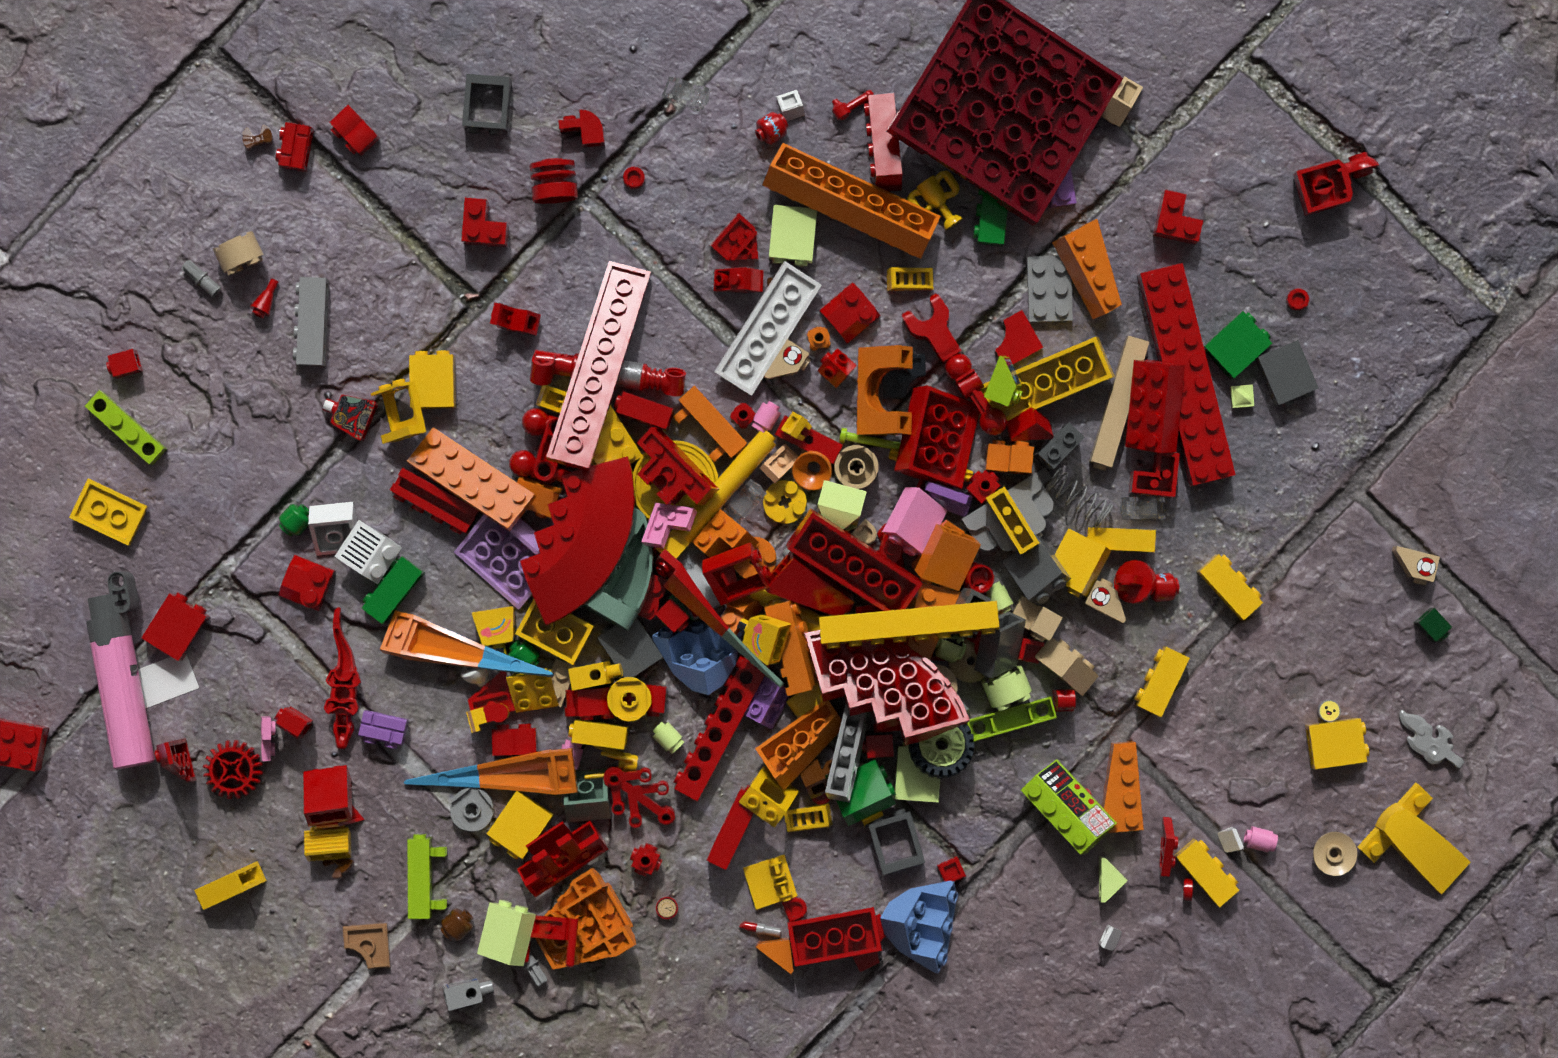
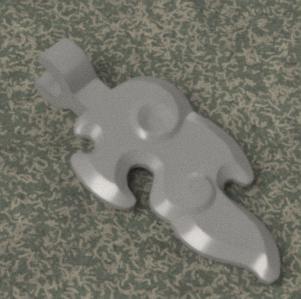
[1399,710,1465,768]

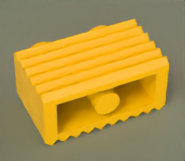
[304,825,351,862]

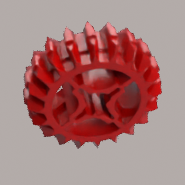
[203,740,263,799]

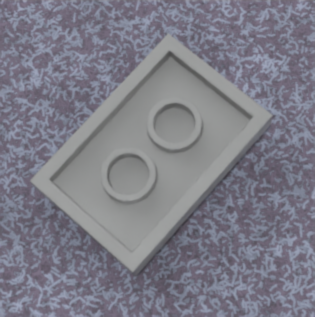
[1027,256,1073,323]

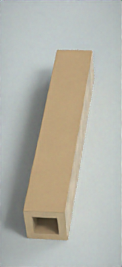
[1089,336,1149,471]

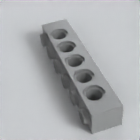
[825,704,871,803]

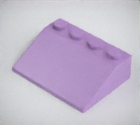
[454,515,540,610]

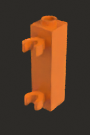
[673,385,748,463]

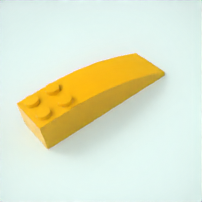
[981,337,1115,421]

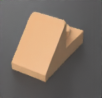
[760,444,799,483]

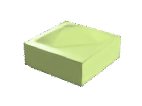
[1230,385,1254,408]

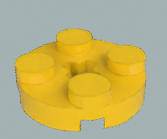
[763,480,807,524]
[607,677,651,721]

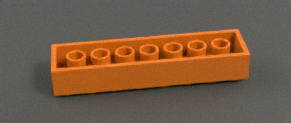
[762,143,941,259]

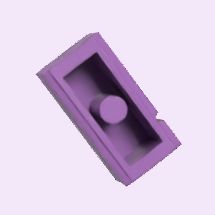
[358,710,409,749]

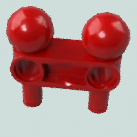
[509,408,571,484]

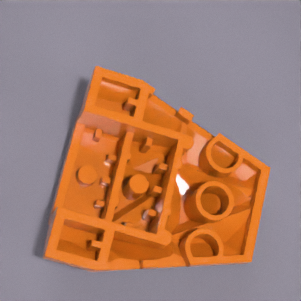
[535,868,636,970]

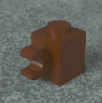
[800,759,833,799]

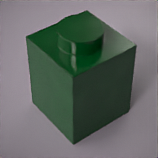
[1414,608,1452,642]

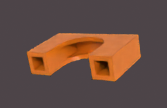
[856,345,913,436]

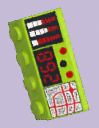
[1021,759,1117,855]

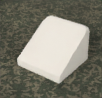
[776,90,805,121]
[1218,827,1244,853]
[1099,925,1122,951]

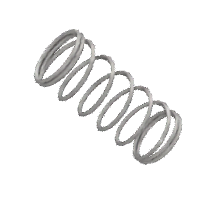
[1045,468,1113,528]

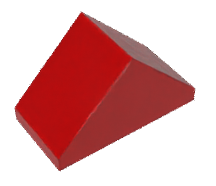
[1007,407,1054,441]

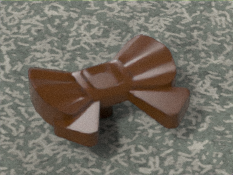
[242,124,273,151]
[323,858,354,879]

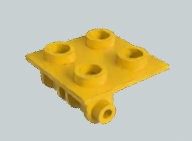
[506,668,559,713]
[743,854,798,909]

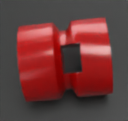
[961,562,994,593]

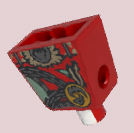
[322,395,379,442]

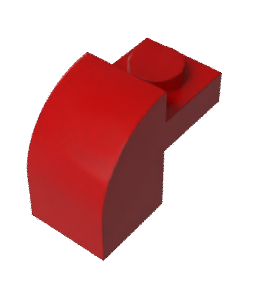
[558,109,605,148]
[490,302,541,336]

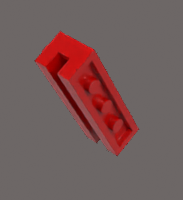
[390,467,480,535]

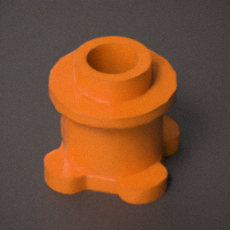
[807,327,831,351]

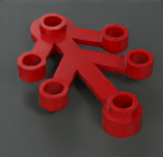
[603,767,675,828]

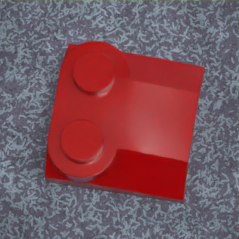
[819,282,881,344]
[279,555,335,611]

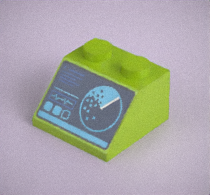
[984,356,1023,407]

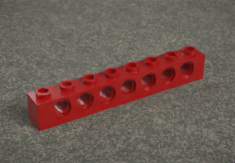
[673,655,770,801]

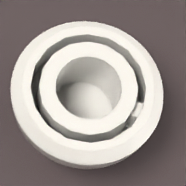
[460,667,489,687]

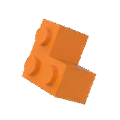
[984,440,1034,475]
[692,509,759,558]

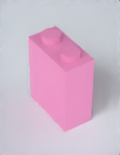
[882,487,948,556]

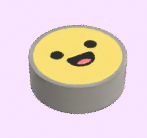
[1317,700,1341,722]

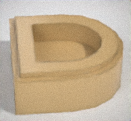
[851,519,877,545]

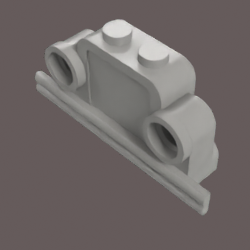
[954,467,1054,552]

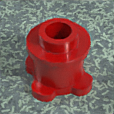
[730,403,756,429]

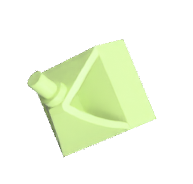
[816,480,867,532]

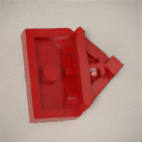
[709,213,759,260]

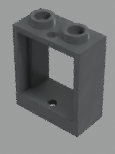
[462,74,512,136]
[1034,422,1085,471]
[868,808,925,875]

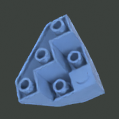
[652,620,742,695]
[880,881,958,973]

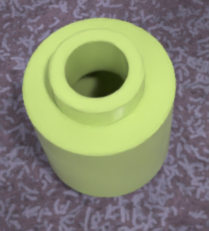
[985,581,1013,615]
[652,722,684,754]

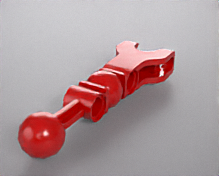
[902,293,1007,435]

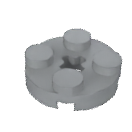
[450,788,495,831]

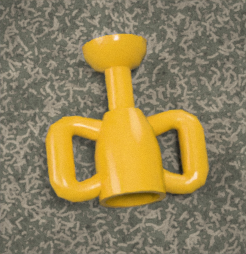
[907,170,963,231]

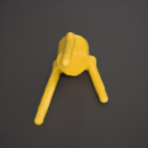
[584,746,638,779]

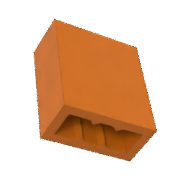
[915,524,981,591]

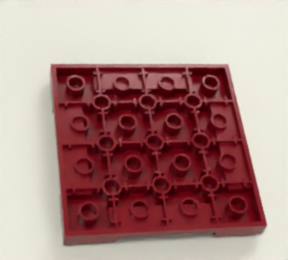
[886,0,1123,226]

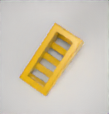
[887,267,933,291]
[784,803,833,832]

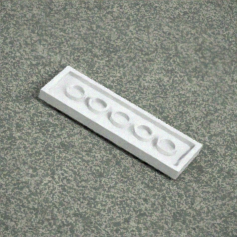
[714,261,822,396]

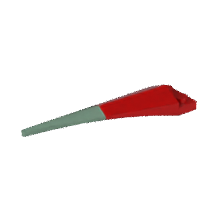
[654,549,784,688]

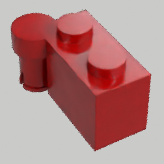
[564,687,615,720]

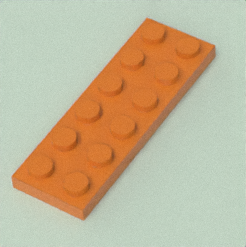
[407,427,536,532]

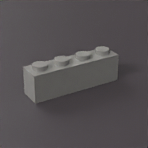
[293,277,329,367]

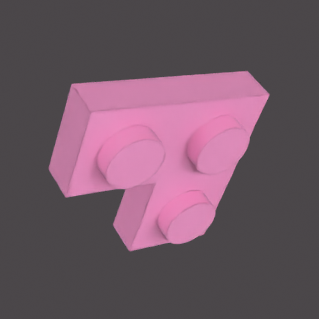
[641,503,697,548]
[261,716,275,761]

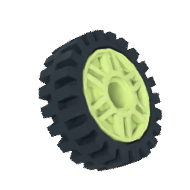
[908,723,974,779]

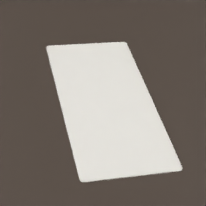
[138,652,199,708]

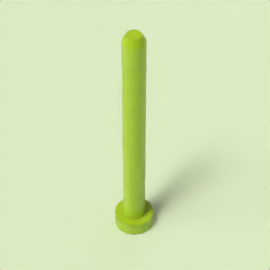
[839,428,901,449]

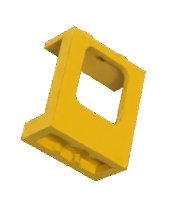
[371,379,426,444]
[739,766,799,828]

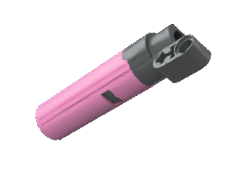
[86,571,155,770]

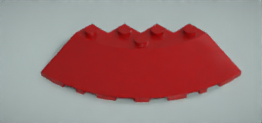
[520,456,635,625]
[805,630,970,746]

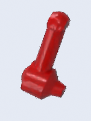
[832,90,874,121]

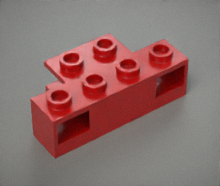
[637,427,719,505]
[517,821,608,898]

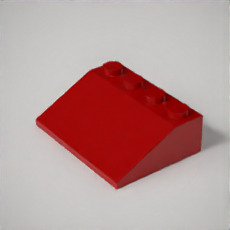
[894,385,979,489]

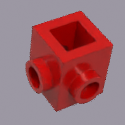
[817,348,857,388]
[965,470,1000,504]
[629,843,662,877]

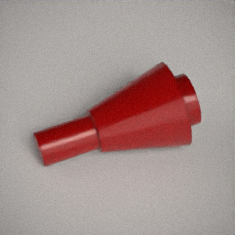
[250,278,279,318]

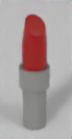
[739,921,781,937]

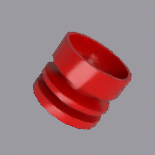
[529,158,578,204]

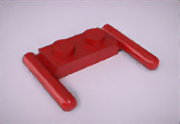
[524,915,579,968]

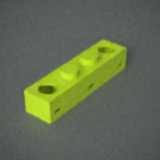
[85,390,167,465]
[966,696,1057,741]

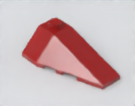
[155,738,196,783]

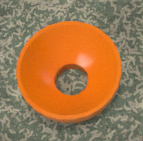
[792,451,832,491]

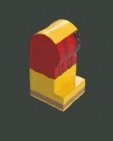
[466,703,509,733]

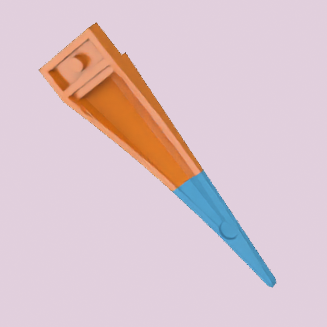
[380,611,554,677]
[404,748,578,795]

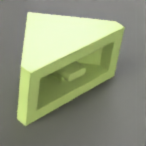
[1099,857,1128,902]

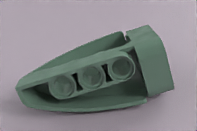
[581,507,654,631]

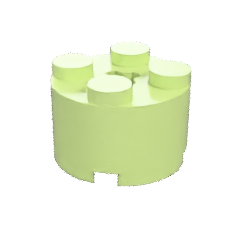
[981,665,1032,711]

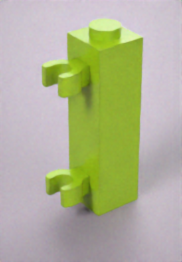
[407,834,447,919]

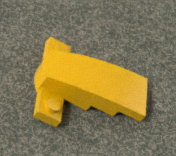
[1357,782,1471,894]

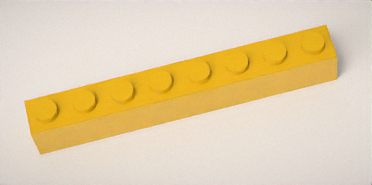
[819,601,1000,649]

